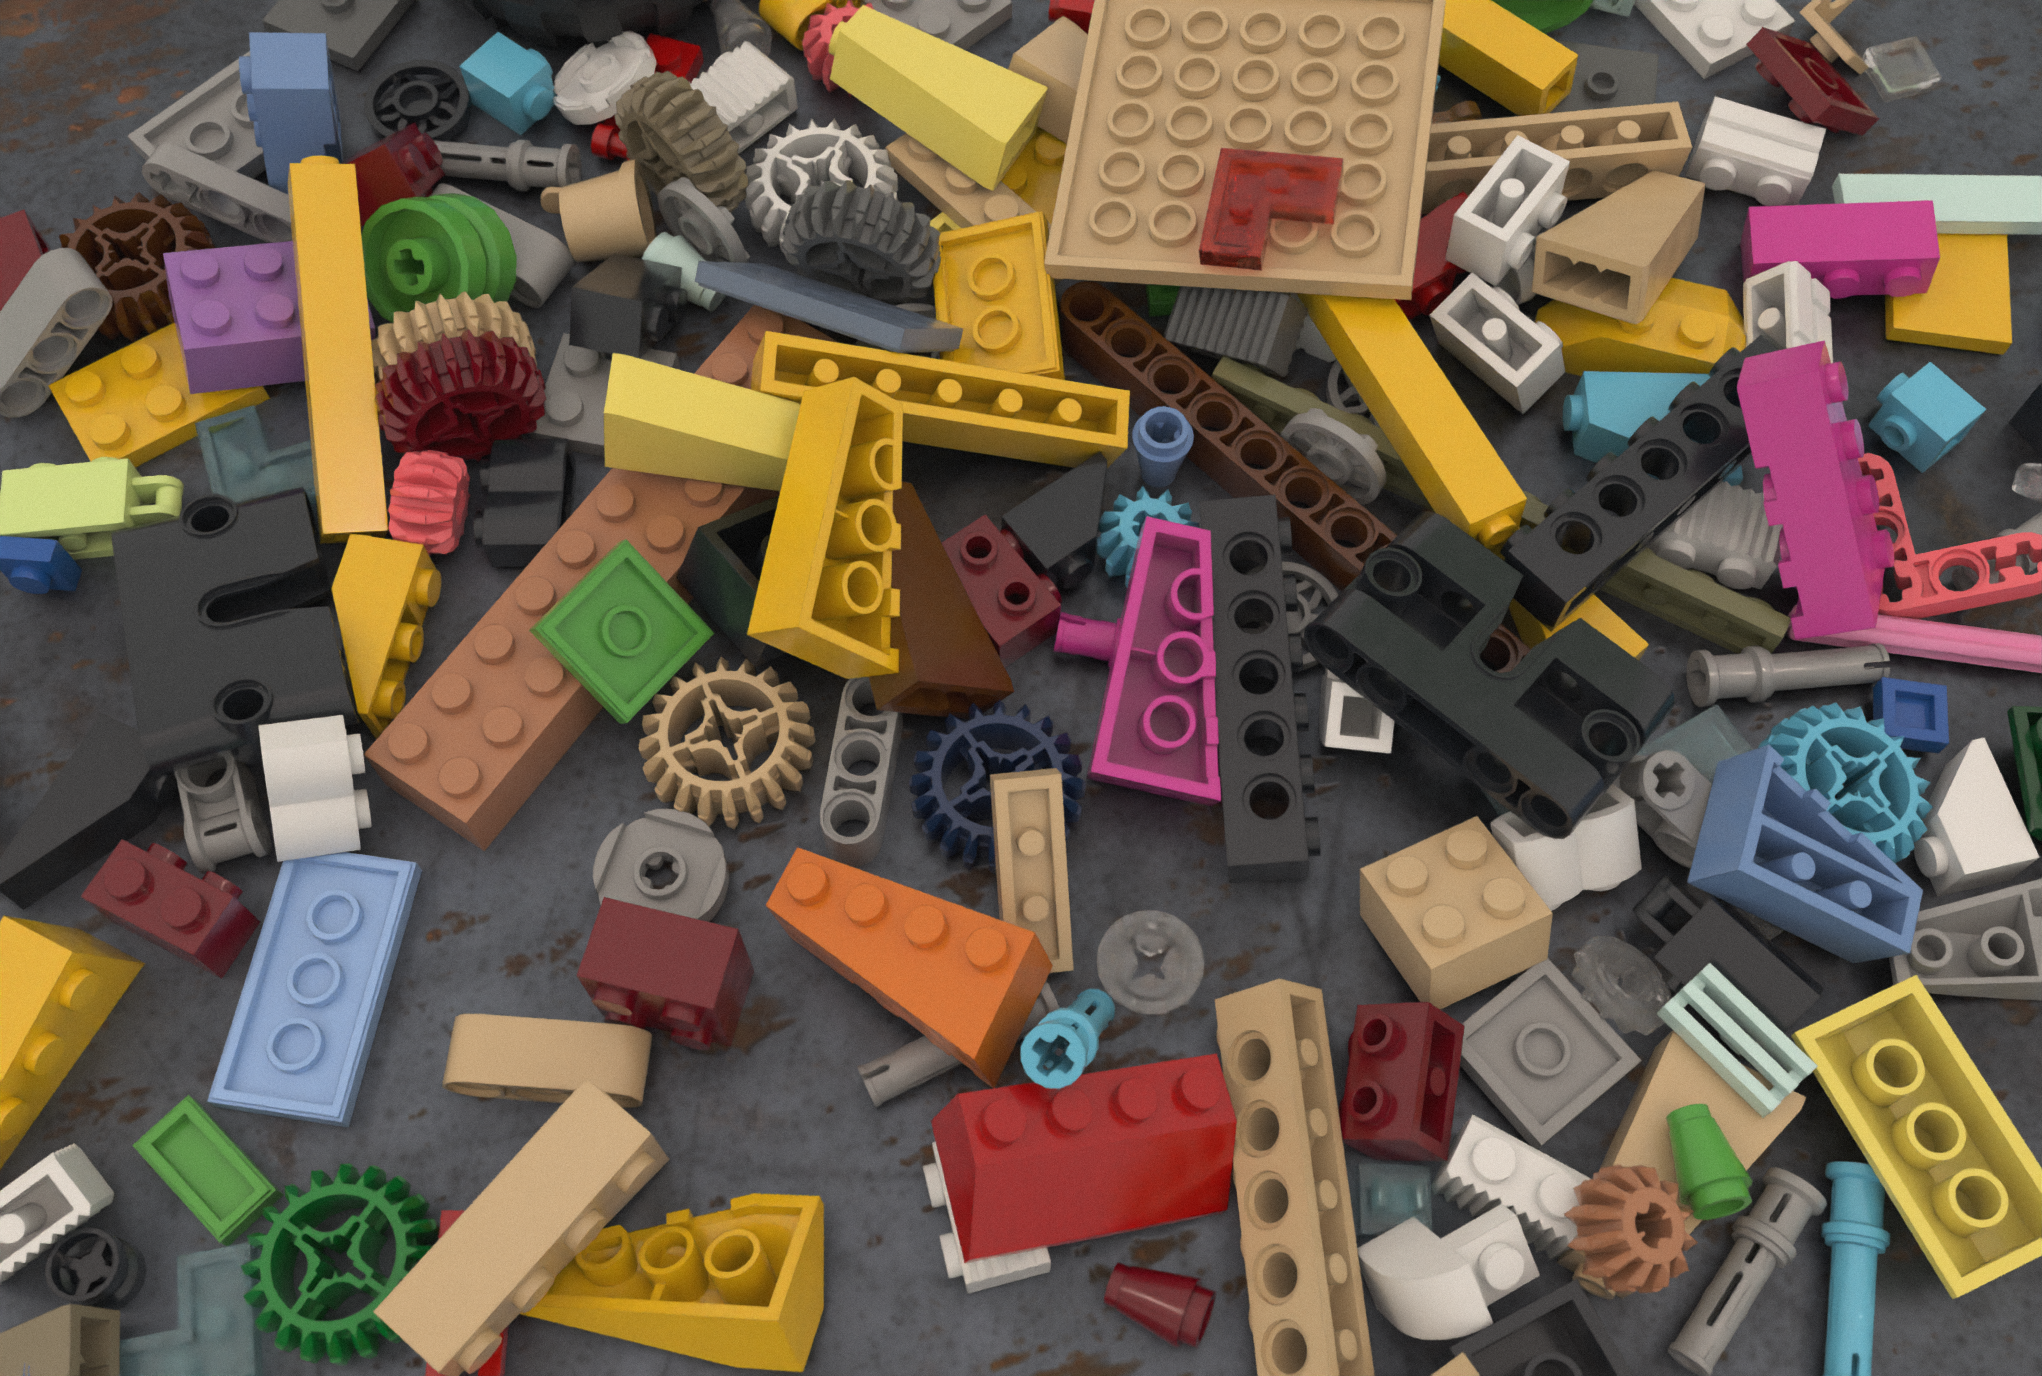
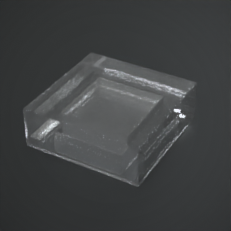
[1862,36,1941,102]

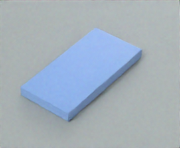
[207,852,422,1128]

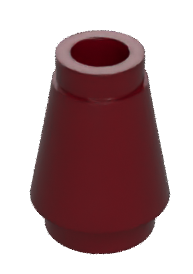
[1104,1262,1216,1349]

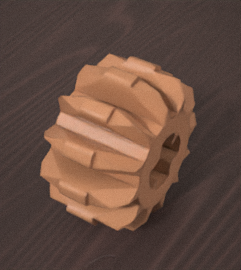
[1563,1164,1698,1293]

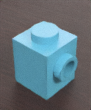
[459,32,557,135]
[1868,362,1986,473]

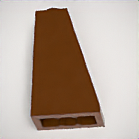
[869,481,1014,719]

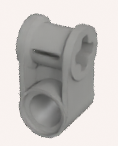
[175,750,272,875]
[1612,750,1712,869]

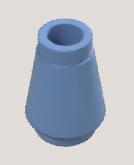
[1132,406,1194,488]

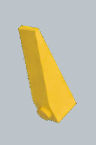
[520,1193,824,1372]

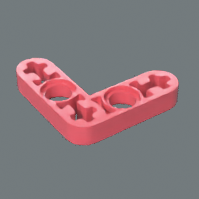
[1858,453,2042,619]

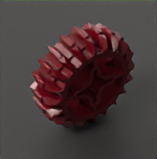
[375,329,546,462]

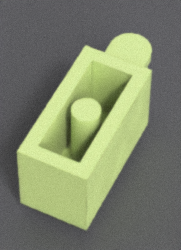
[0,457,184,560]

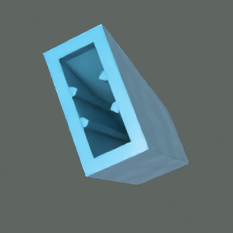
[1562,371,1743,486]

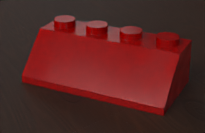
[931,1053,1237,1263]

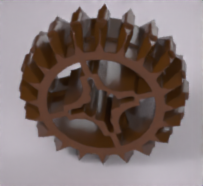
[59,192,216,343]

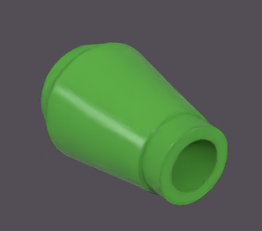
[1666,1104,1752,1220]

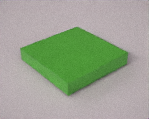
[529,539,714,724]

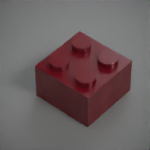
[576,897,754,1050]

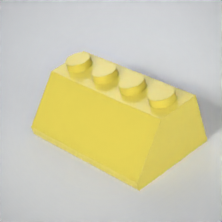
[1791,975,2042,1299]

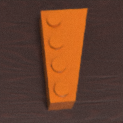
[766,847,1053,1088]

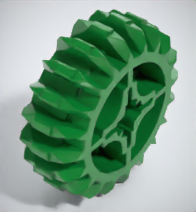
[240,1163,440,1366]

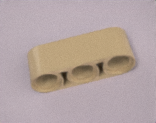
[442,1014,652,1108]

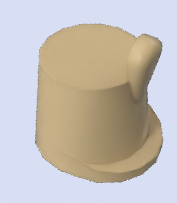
[541,159,657,262]

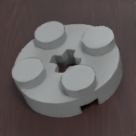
[593,808,729,922]

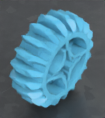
[1758,702,1933,863]

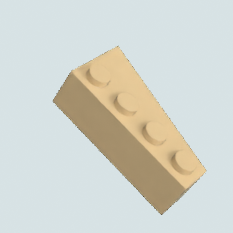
[373,1078,669,1376]

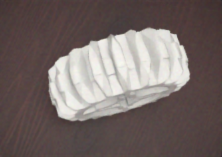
[745,118,898,256]

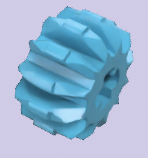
[1096,486,1200,588]

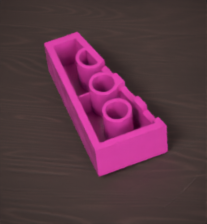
[1737,340,1894,640]
[1086,516,1221,806]

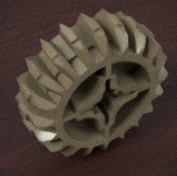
[615,71,749,213]

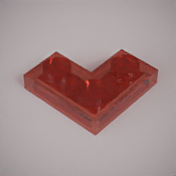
[1199,148,1344,271]

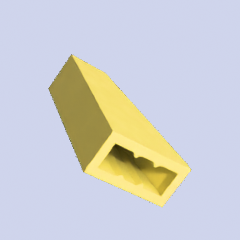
[829,5,1048,191]
[604,353,801,491]

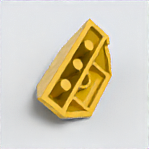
[1534,277,1746,376]

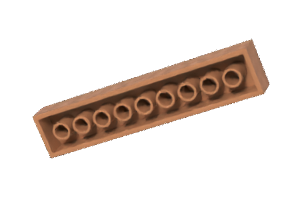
[364,305,839,851]

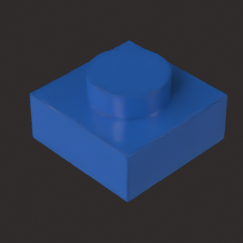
[0,536,82,594]
[1873,677,1949,754]

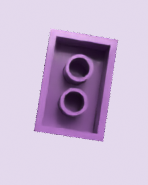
[163,241,375,394]

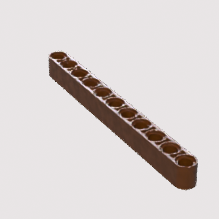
[1059,281,1531,673]

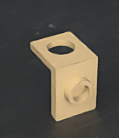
[1800,0,1869,75]

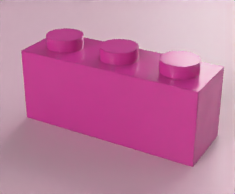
[1740,200,1940,299]

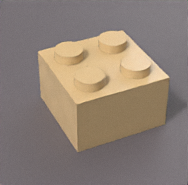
[1360,816,1553,1009]

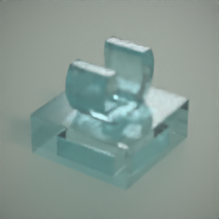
[1355,1163,1432,1240]

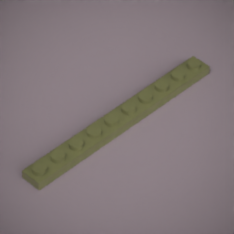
[1212,356,1791,654]

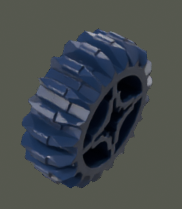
[909,699,1086,875]

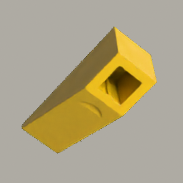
[331,533,441,739]

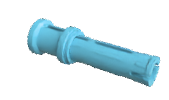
[1021,989,1115,1089]
[1821,1161,1890,1376]

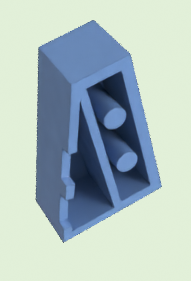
[239,32,343,194]
[1687,745,1923,963]

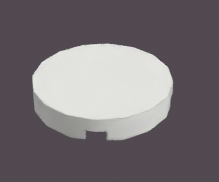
[553,31,657,125]

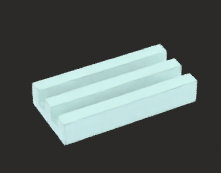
[1656,963,1817,1118]

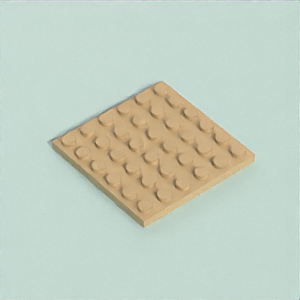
[1044,0,1446,300]

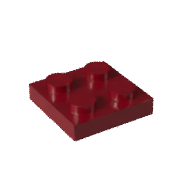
[1746,27,1879,136]

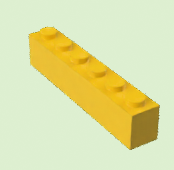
[751,331,1130,469]

